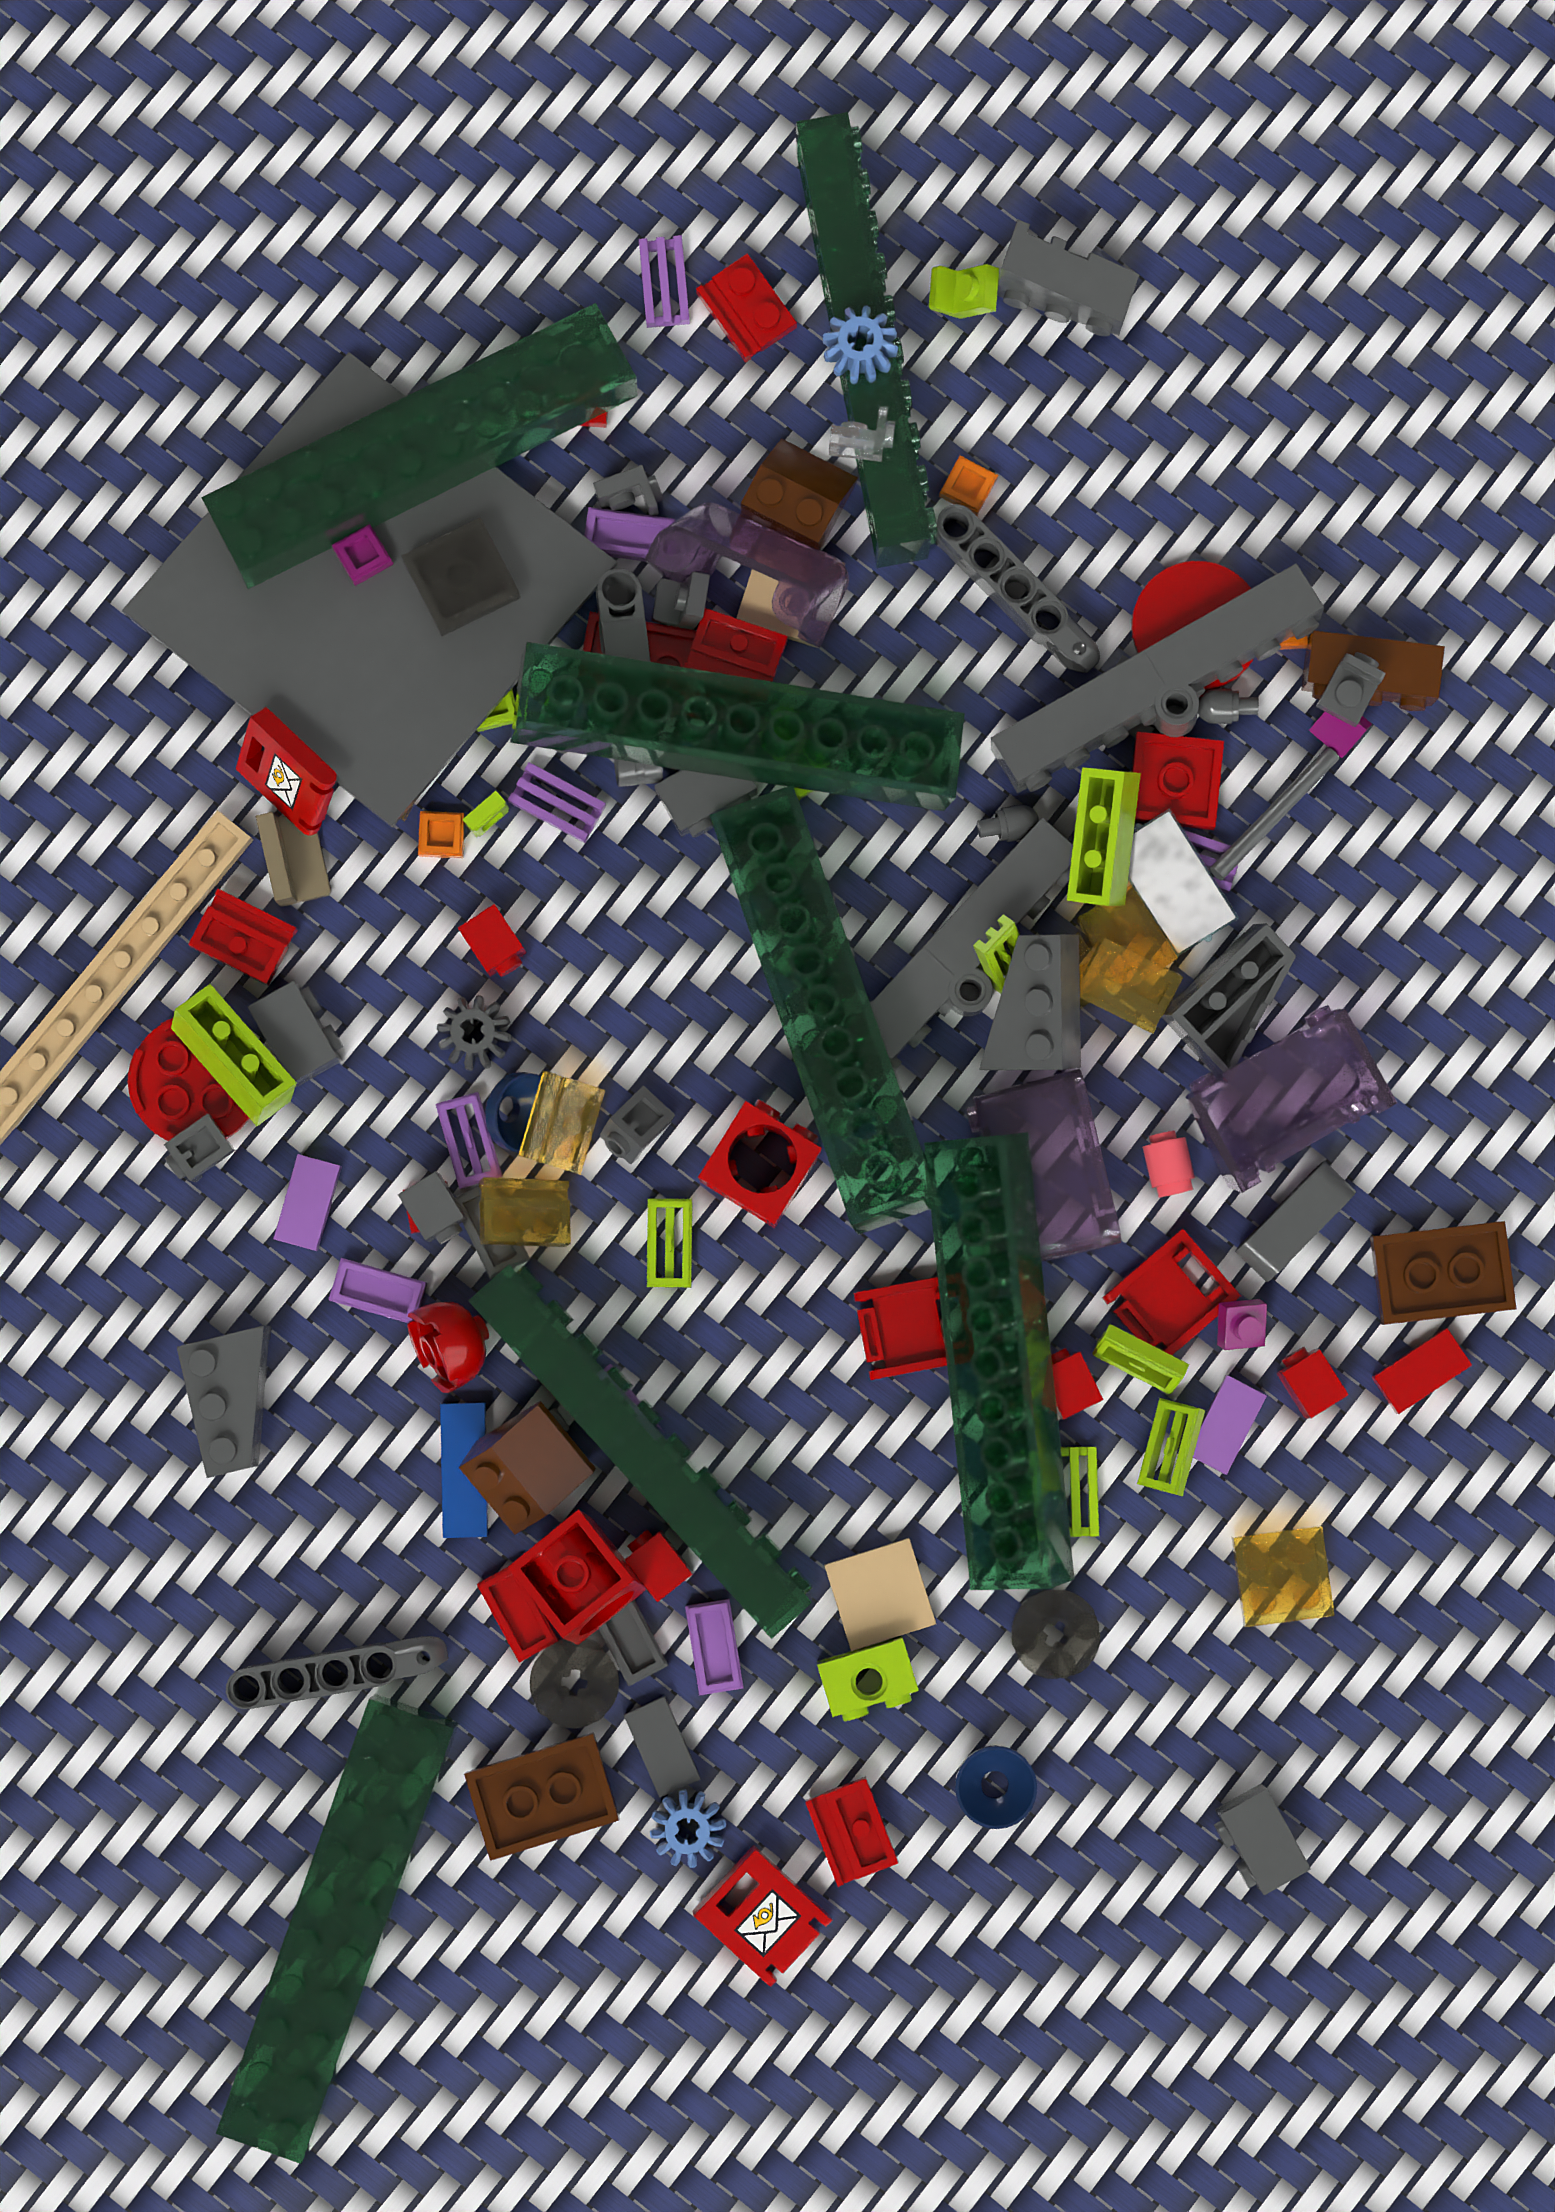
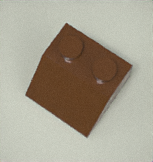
[741,438,858,555]
[459,1401,596,1535]

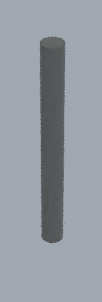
[1209,747,1339,881]

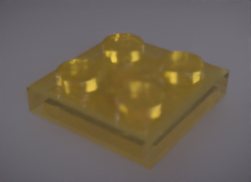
[1231,1526,1335,1627]

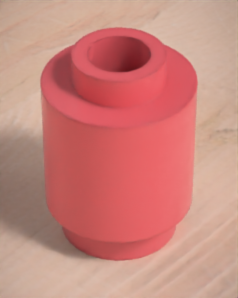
[1142,1130,1195,1198]

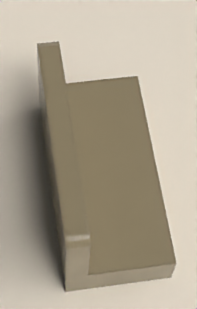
[256,812,331,907]

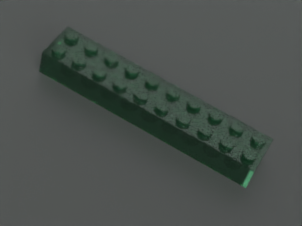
[796,112,937,568]
[201,303,638,589]
[510,642,965,811]
[710,784,943,1235]
[924,1132,1075,1591]
[469,1264,812,1639]
[216,1694,459,2164]

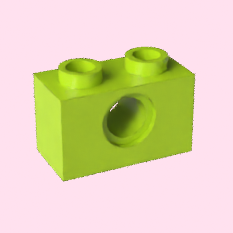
[817,1635,919,1721]

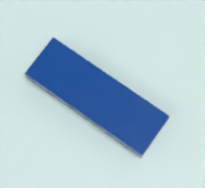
[440,1403,489,1538]

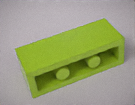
[1067,767,1141,906]
[171,984,297,1126]

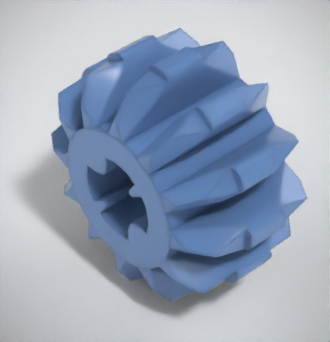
[823,306,898,384]
[650,1789,726,1868]

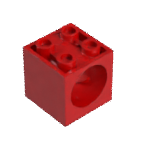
[698,1099,822,1228]
[508,1509,646,1645]

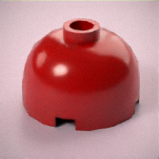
[407,1302,489,1393]

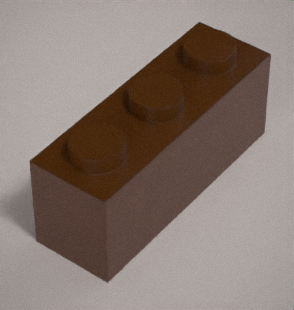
[1301,630,1445,711]

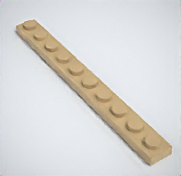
[0,810,253,1145]

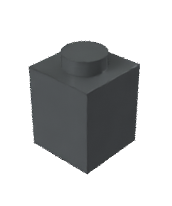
[398,1171,467,1244]

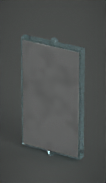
[1128,808,1239,957]

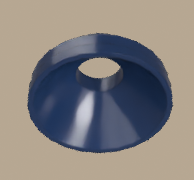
[485,1072,556,1153]
[955,1745,1037,1829]

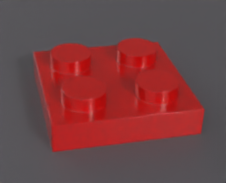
[1131,731,1224,830]

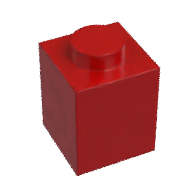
[458,904,527,977]
[1276,1347,1349,1419]
[1037,1348,1104,1419]
[624,1529,694,1602]

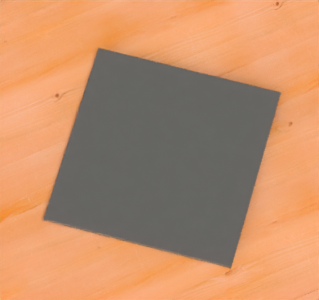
[122,352,617,828]

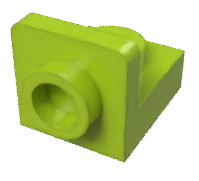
[929,264,999,319]

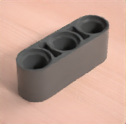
[1235,1160,1356,1282]

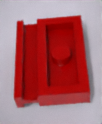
[696,253,797,363]
[684,608,788,699]
[188,889,298,986]
[805,1776,899,1887]

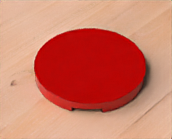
[1131,561,1254,691]
[128,1018,250,1141]

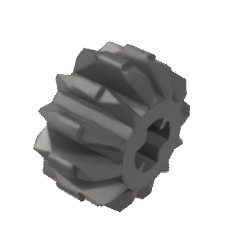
[436,995,512,1071]

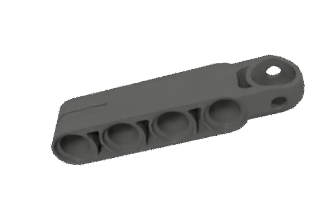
[935,504,1100,673]
[596,568,663,787]
[226,1636,449,1709]

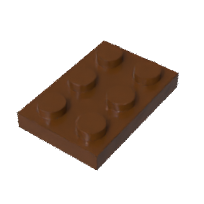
[1370,1221,1517,1325]
[464,1732,620,1861]

